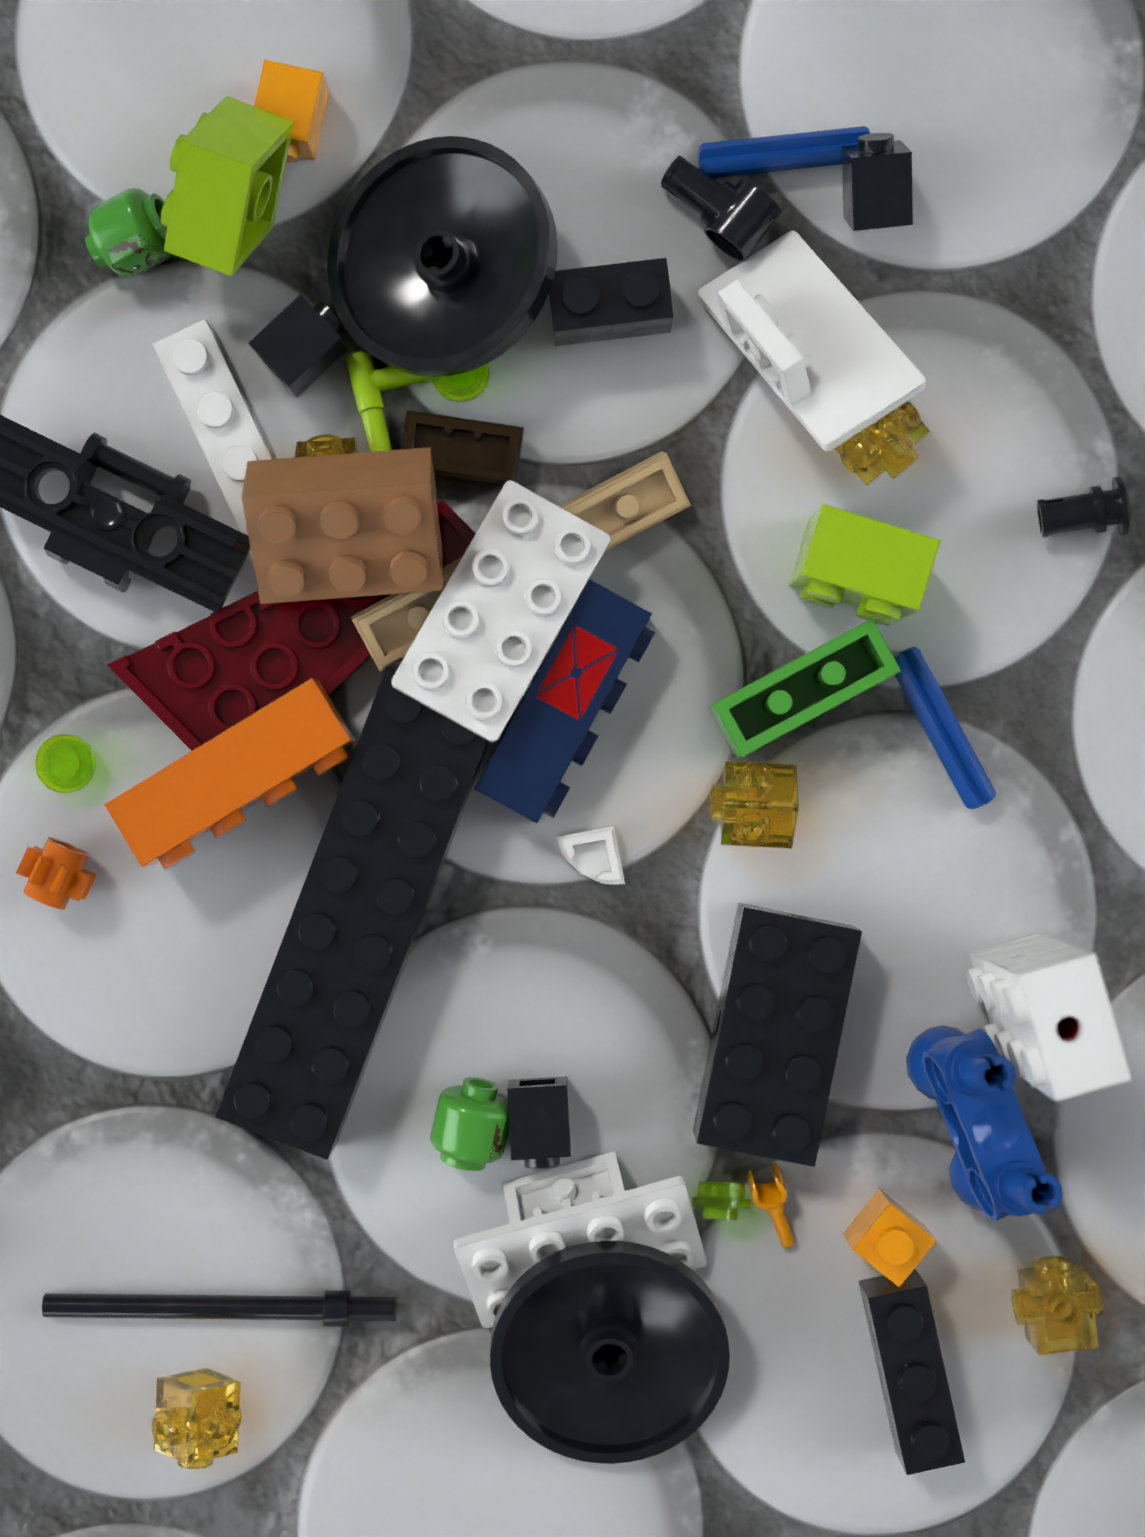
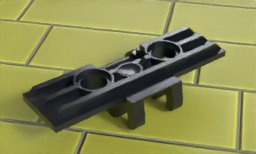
[0,415,251,614]

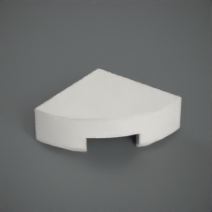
[556,825,625,885]

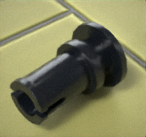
[1037,476,1131,537]

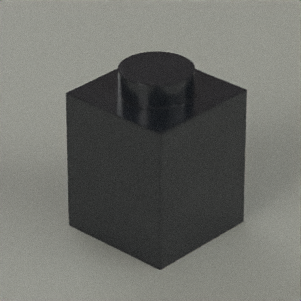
[842,133,913,231]
[248,294,348,397]
[507,1076,571,1169]

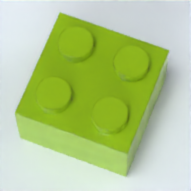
[161,96,294,277]
[789,504,941,625]

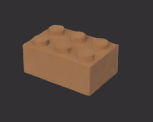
[242,447,443,604]

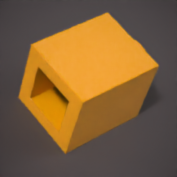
[254,59,330,163]
[843,1188,937,1287]

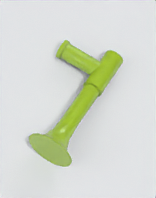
[345,351,431,452]

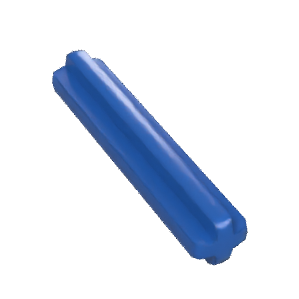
[698,126,871,178]
[893,647,996,809]

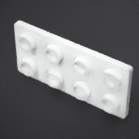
[698,231,926,451]
[391,480,610,742]
[453,1151,707,1328]

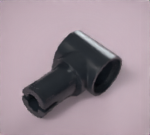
[661,156,781,262]

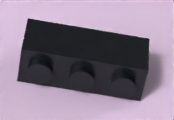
[858,1269,965,1475]

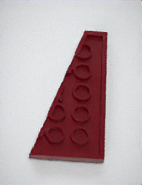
[107,500,476,751]

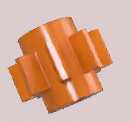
[16,837,97,910]

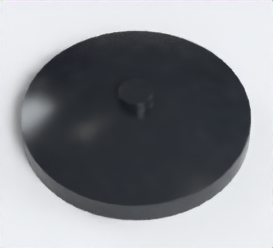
[327,136,558,377]
[490,1241,730,1464]

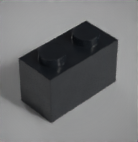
[549,258,674,346]

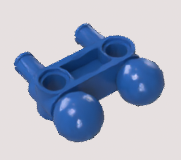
[906,1025,1063,1222]

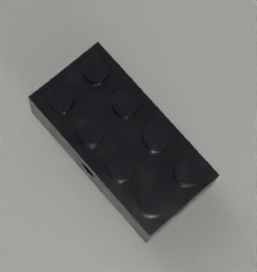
[693,903,862,1167]

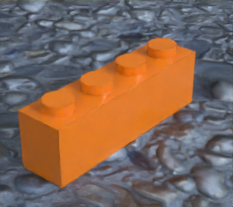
[104,678,356,870]

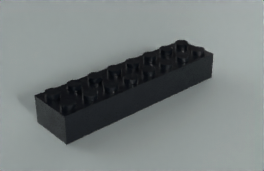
[215,667,490,1160]

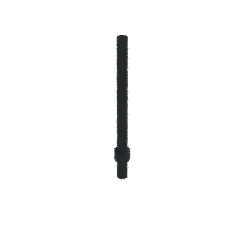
[42,1290,397,1327]

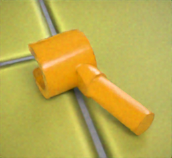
[747,1163,795,1248]

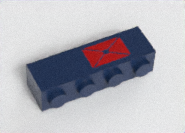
[474,579,655,823]

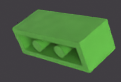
[708,618,901,758]

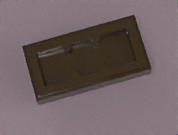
[401,410,524,487]

